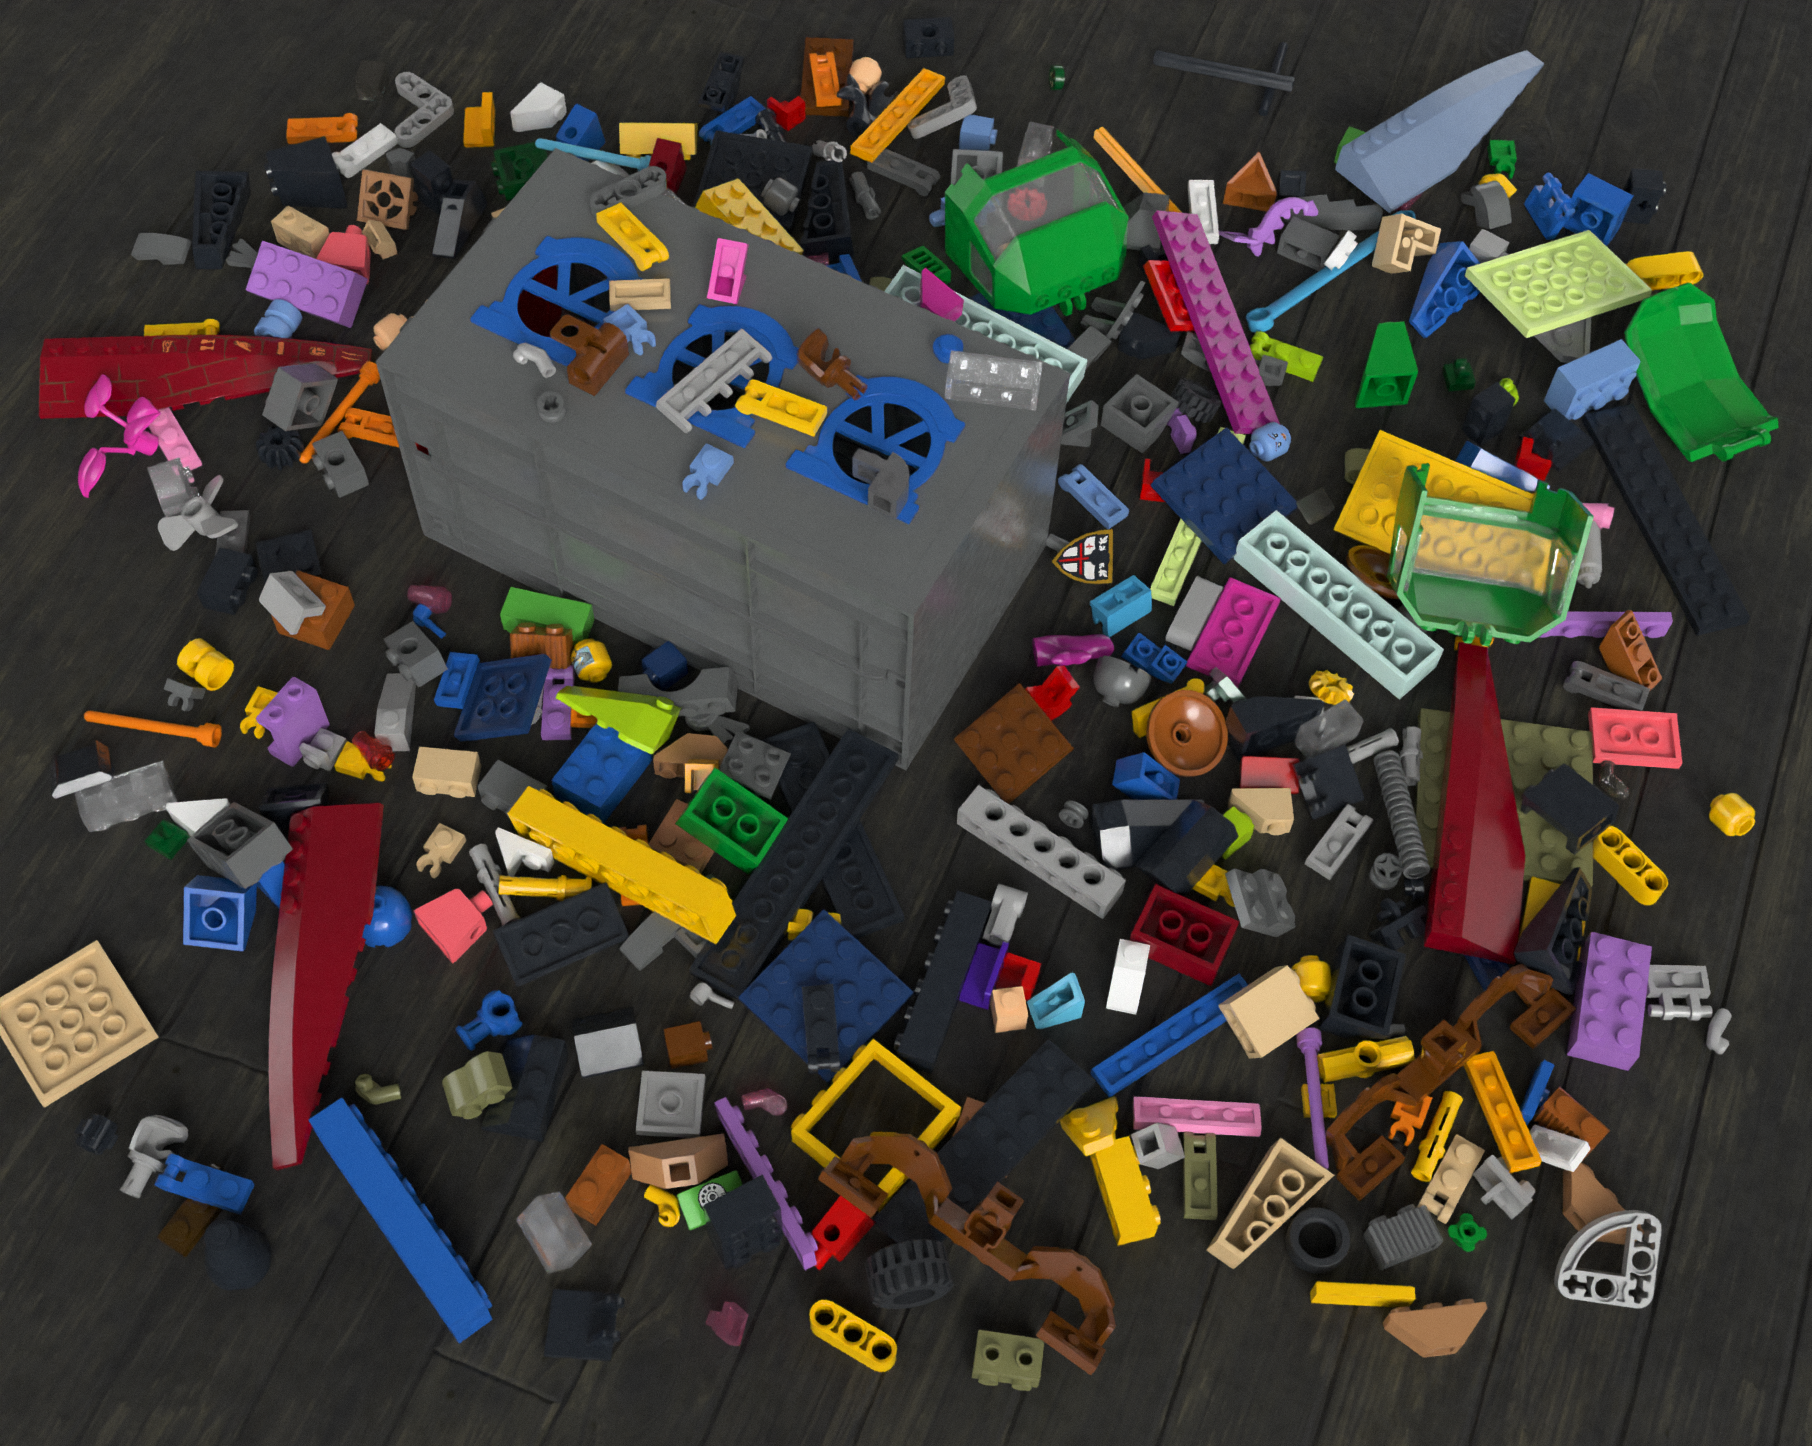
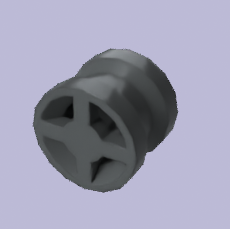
[1369,853,1403,890]

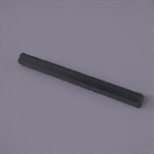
[1153,50,1295,92]

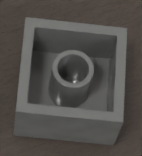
[262,363,338,431]

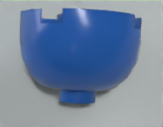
[362,885,413,948]

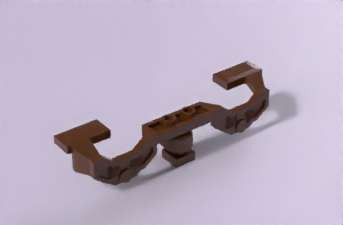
[1326,963,1576,1201]
[818,1132,1116,1375]

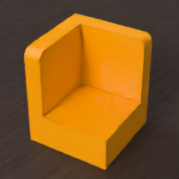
[685,759,719,793]

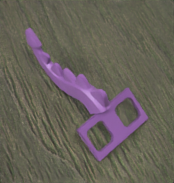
[1219,197,1318,256]

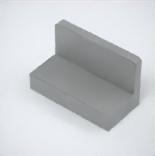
[259,571,326,635]

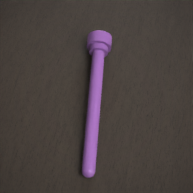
[1296,1028,1329,1170]

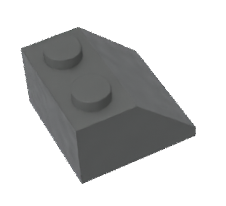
[1101,374,1179,454]

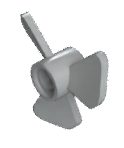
[158,475,238,551]

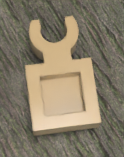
[416,823,466,878]

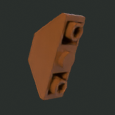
[1599,610,1662,692]

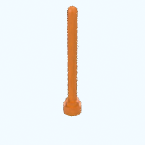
[299,361,380,464]
[84,711,222,747]

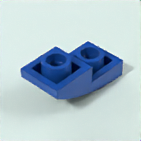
[1121,633,1187,684]

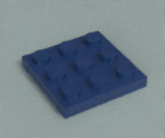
[454,654,552,742]

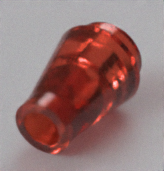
[352,731,395,771]

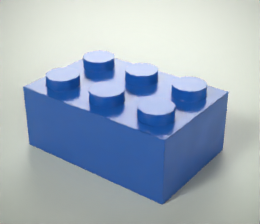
[551,721,653,824]

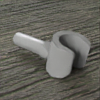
[690,983,735,1009]

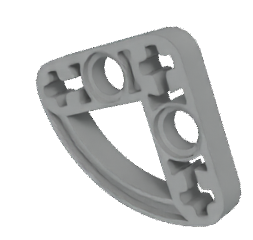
[1554,1210,1661,1308]

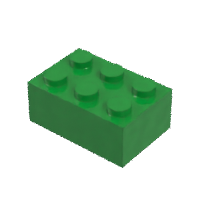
[675,768,788,875]

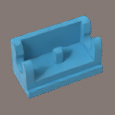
[1090,575,1152,637]

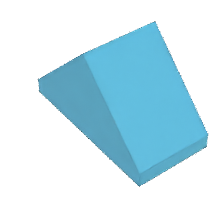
[1027,973,1085,1029]

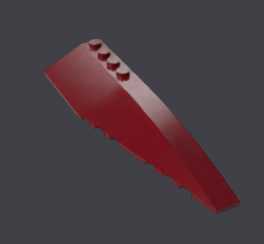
[1424,642,1526,965]

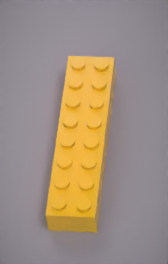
[507,786,736,944]

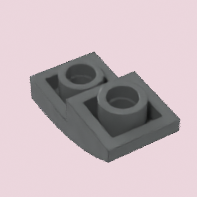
[131,233,191,265]
[1067,325,1112,370]

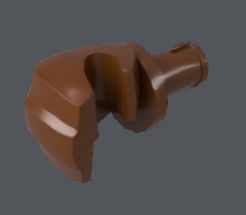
[797,328,868,401]

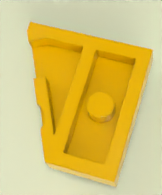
[1060,1096,1118,1156]

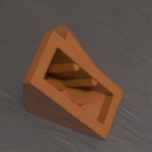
[1223,152,1277,211]

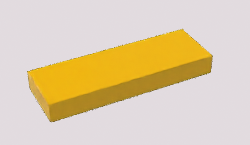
[1310,1281,1415,1307]

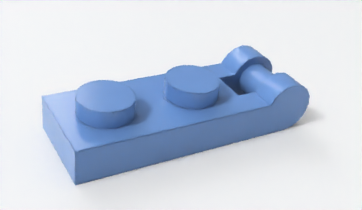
[1058,464,1129,530]

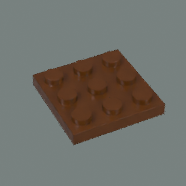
[954,683,1074,804]

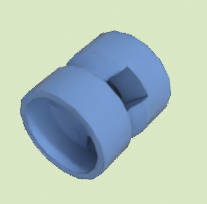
[254,299,302,339]

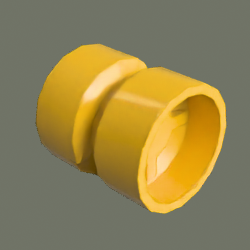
[177,638,234,691]

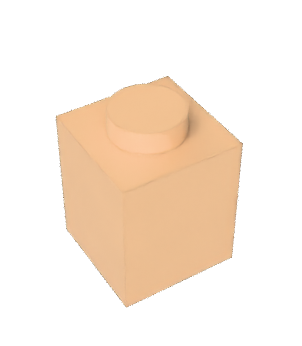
[990,986,1028,1033]

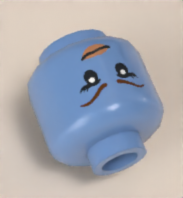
[1249,422,1291,461]

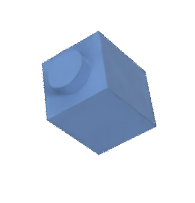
[959,115,997,151]

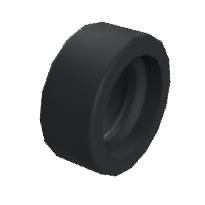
[1285,1208,1350,1274]

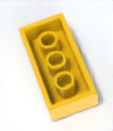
[695,178,804,255]

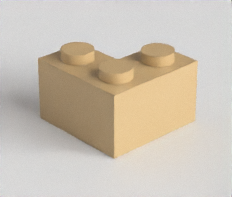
[1372,214,1441,274]

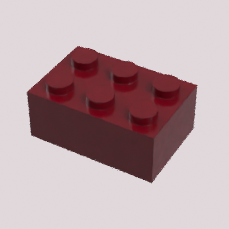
[1130,884,1239,986]

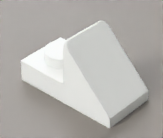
[495,828,554,877]

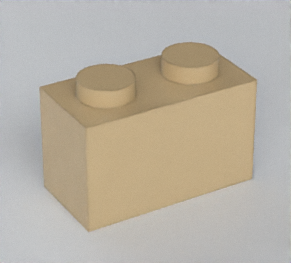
[412,747,481,798]

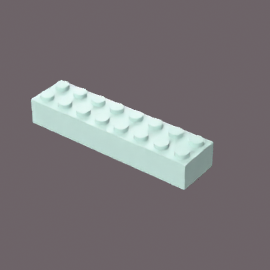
[884,265,1088,404]
[1234,510,1444,700]

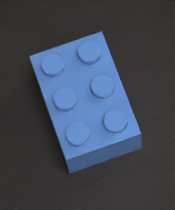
[1544,339,1641,420]

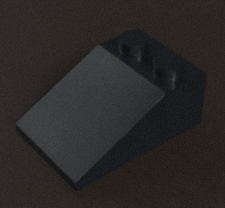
[1225,696,1324,762]

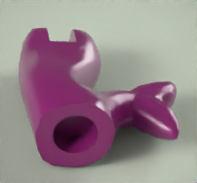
[1032,634,1114,667]

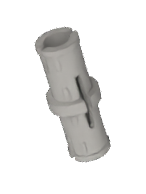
[1399,727,1423,786]

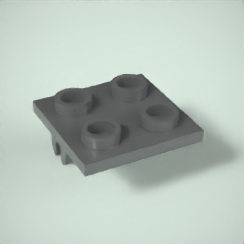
[1080,280,1145,340]
[719,731,791,799]

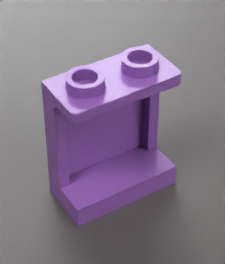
[256,677,330,767]

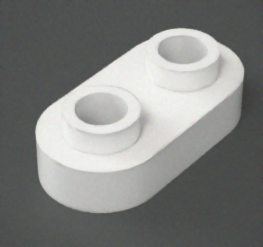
[1324,230,1358,270]

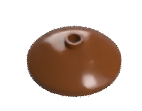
[1146,690,1228,777]

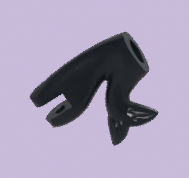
[837,74,899,138]

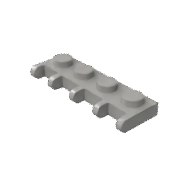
[656,328,772,433]

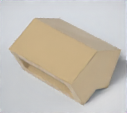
[362,220,397,259]

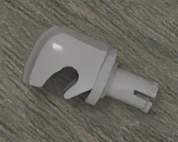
[120,1115,188,1198]

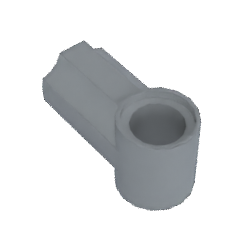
[983,884,1028,947]

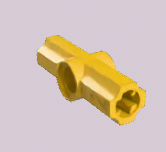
[1317,1036,1415,1083]

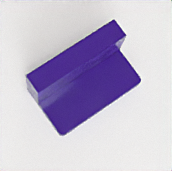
[959,941,1009,1010]

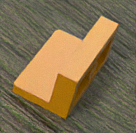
[464,92,495,147]

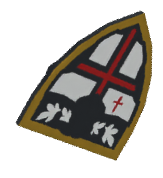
[1052,529,1114,585]

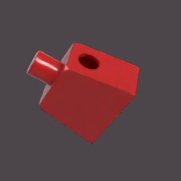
[811,1195,874,1271]

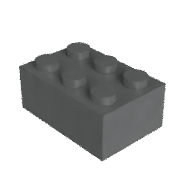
[187,802,293,889]

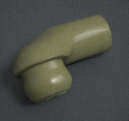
[355,1074,402,1105]

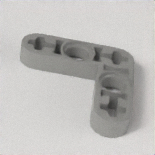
[395,72,454,148]
[907,75,977,139]

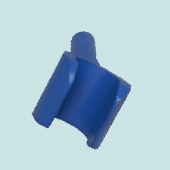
[413,604,446,639]

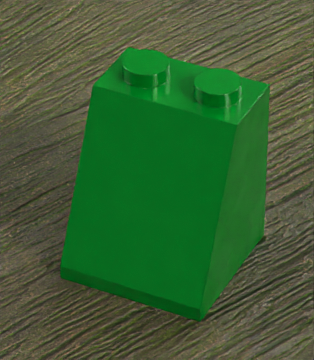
[1355,321,1418,408]

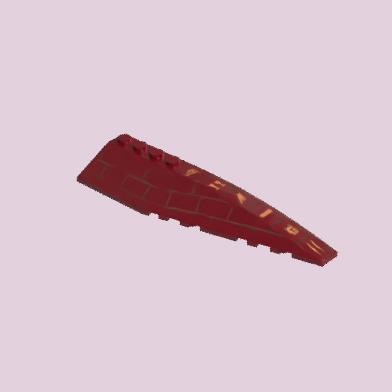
[39,335,373,419]

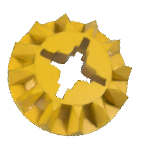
[1309,670,1354,705]

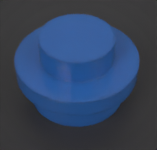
[933,334,963,363]

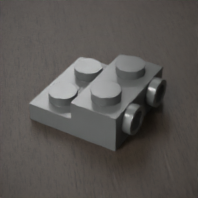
[1225,868,1295,937]

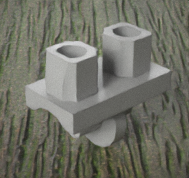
[1472,1155,1535,1220]

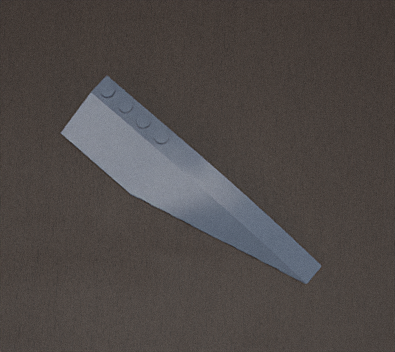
[1335,50,1544,213]

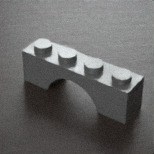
[618,667,738,717]

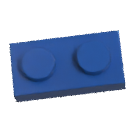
[434,652,480,709]

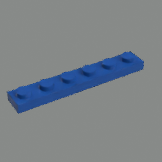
[1091,974,1248,1098]

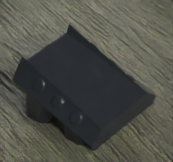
[50,740,115,798]

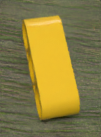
[1626,251,1703,290]
[1593,826,1668,905]
[810,1300,897,1372]

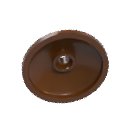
[1346,545,1414,599]

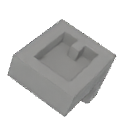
[299,728,347,771]

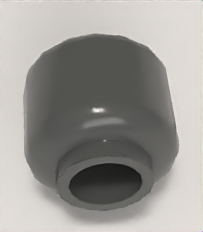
[761,177,800,216]

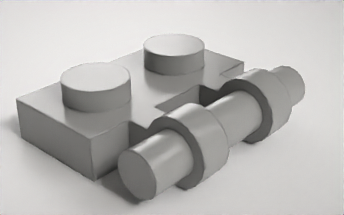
[1646,965,1713,1021]

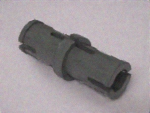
[849,172,881,219]

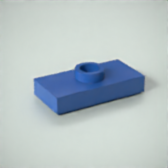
[1519,1060,1554,1125]

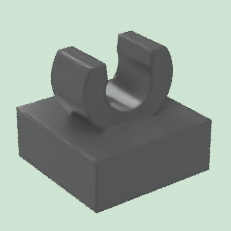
[164,678,206,711]

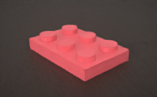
[1588,707,1682,769]

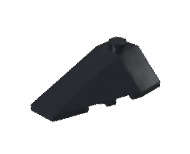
[1514,867,1592,995]

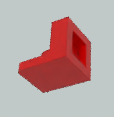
[767,96,806,131]
[1514,437,1552,481]
[1140,458,1165,502]
[996,952,1041,1001]

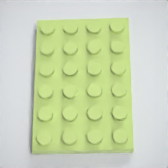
[1465,230,1652,338]

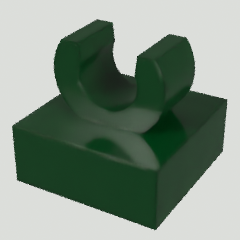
[1442,358,1476,392]
[145,819,190,860]

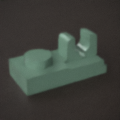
[1204,667,1245,703]

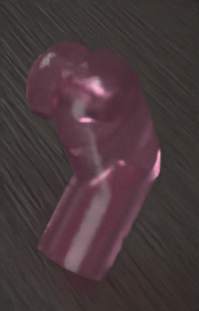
[741,1088,787,1116]

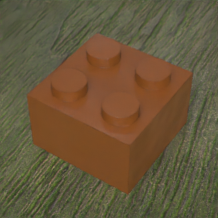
[271,571,355,650]

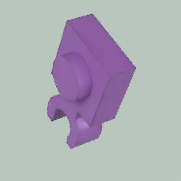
[1167,408,1197,454]

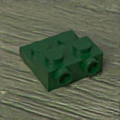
[491,142,548,201]

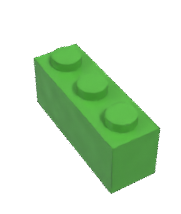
[500,587,595,646]

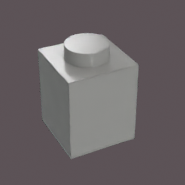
[1469,229,1509,263]
[1131,1122,1185,1169]

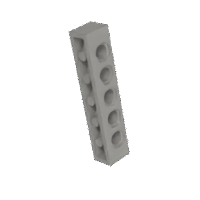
[957,785,1126,919]

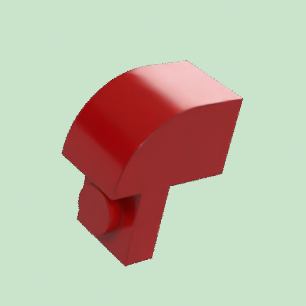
[1026,665,1080,720]

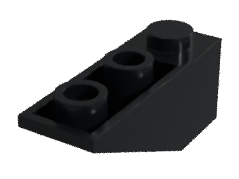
[433,179,488,259]

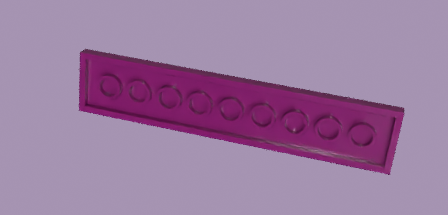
[1152,210,1280,434]

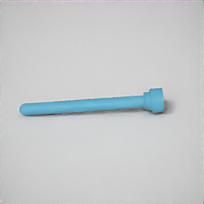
[535,138,652,171]

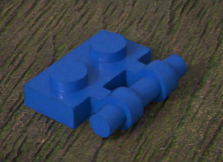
[1524,172,1575,240]

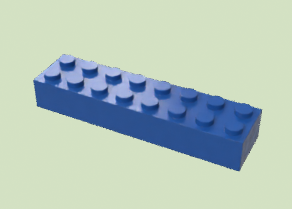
[308,1098,493,1343]

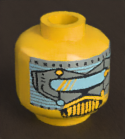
[570,639,612,683]

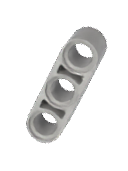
[1165,576,1223,651]

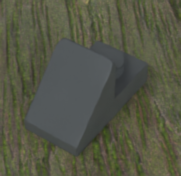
[1061,400,1099,447]

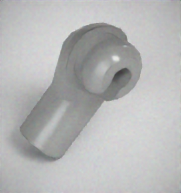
[1706,1008,1732,1054]

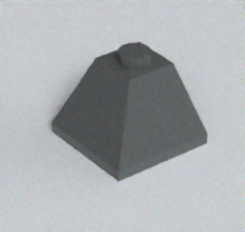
[951,149,1003,203]
[1123,192,1169,252]

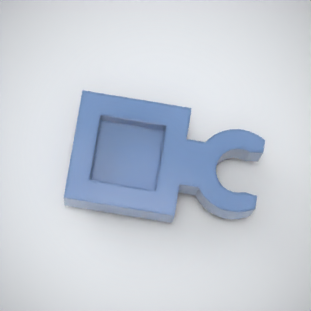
[603,304,656,355]
[682,443,734,500]

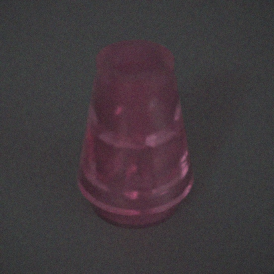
[408,585,452,614]

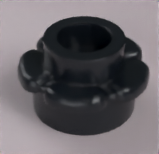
[1404,877,1424,902]

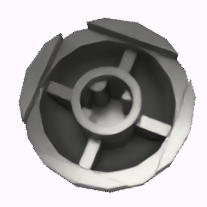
[1093,656,1152,707]

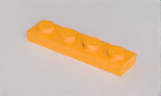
[1464,1051,1542,1173]

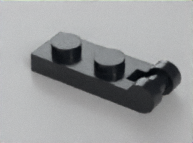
[802,984,840,1074]

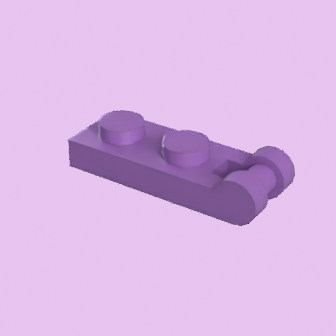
[541,665,575,740]

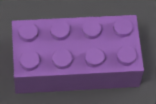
[246,241,368,328]
[1567,932,1652,1071]

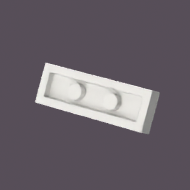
[1187,180,1219,244]

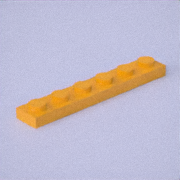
[850,68,945,163]

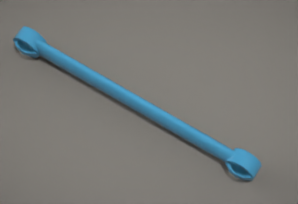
[1246,210,1416,332]

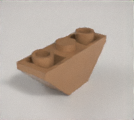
[653,733,728,779]
[628,1133,728,1189]
[1563,1163,1645,1245]
[1382,1299,1487,1358]

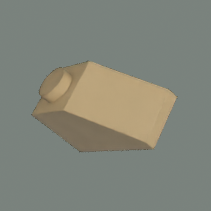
[1228,788,1294,835]

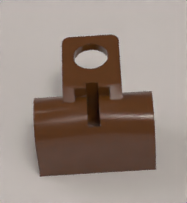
[550,315,629,396]

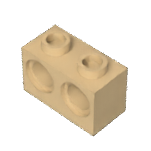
[271,206,329,259]

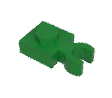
[1487,140,1517,179]

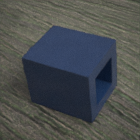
[642,641,688,691]

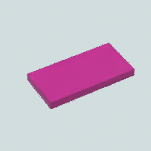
[1186,577,1281,688]

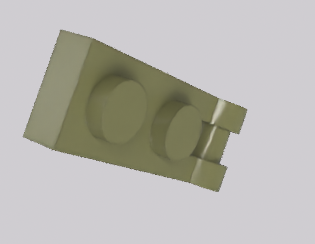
[1182,1132,1218,1220]

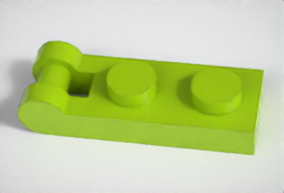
[1249,331,1323,382]

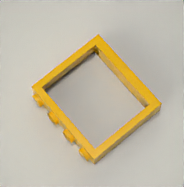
[791,1039,961,1212]

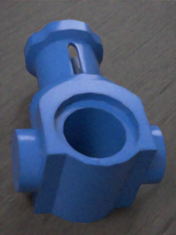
[455,990,522,1051]

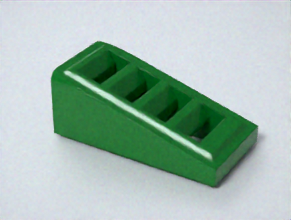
[902,246,951,284]

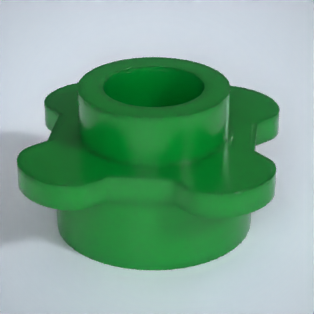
[1448,1213,1487,1252]

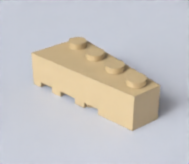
[1206,1138,1334,1269]

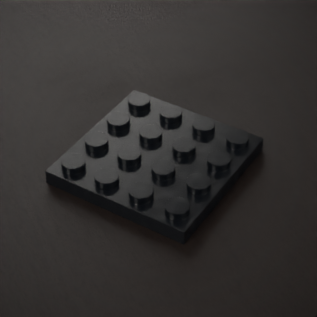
[693,130,813,233]

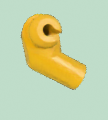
[644,1184,680,1227]

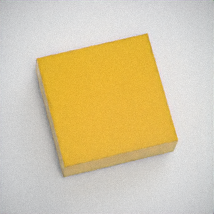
[1301,1084,1337,1118]

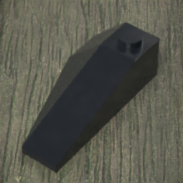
[1090,799,1204,871]

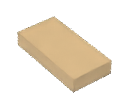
[609,278,671,311]

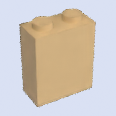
[1218,965,1319,1059]

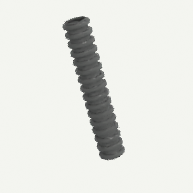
[1373,751,1430,879]

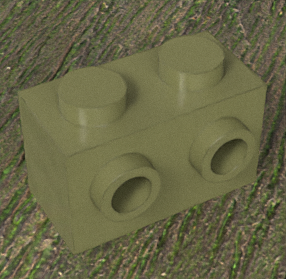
[972,1330,1044,1391]

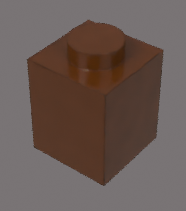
[663,1021,712,1069]

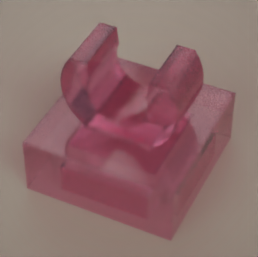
[706,1302,748,1347]

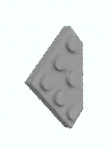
[1534,317,1591,363]

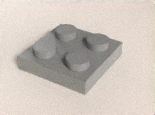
[636,1071,706,1138]

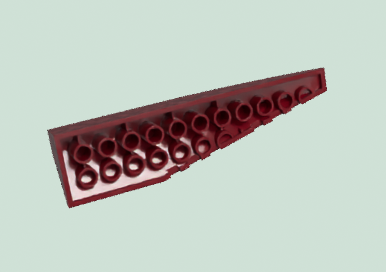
[269,803,384,1170]

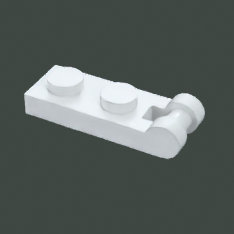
[332,123,398,178]

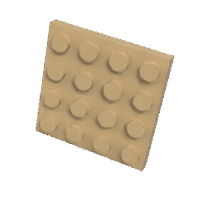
[0,940,158,1107]

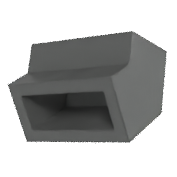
[386,148,415,178]

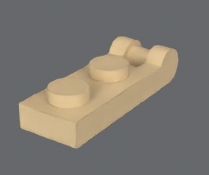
[1417,1134,1485,1224]

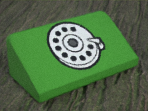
[677,1171,742,1230]

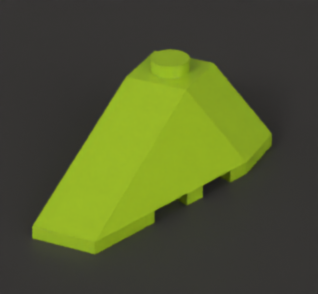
[555,685,681,754]

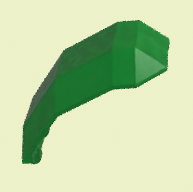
[1625,282,1779,462]

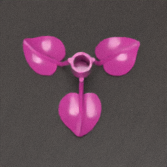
[78,374,161,498]

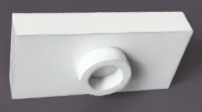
[1529,1125,1590,1172]

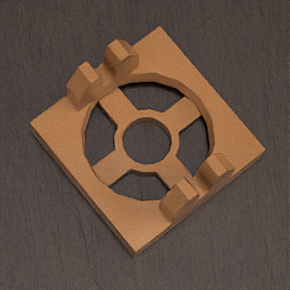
[357,169,418,230]

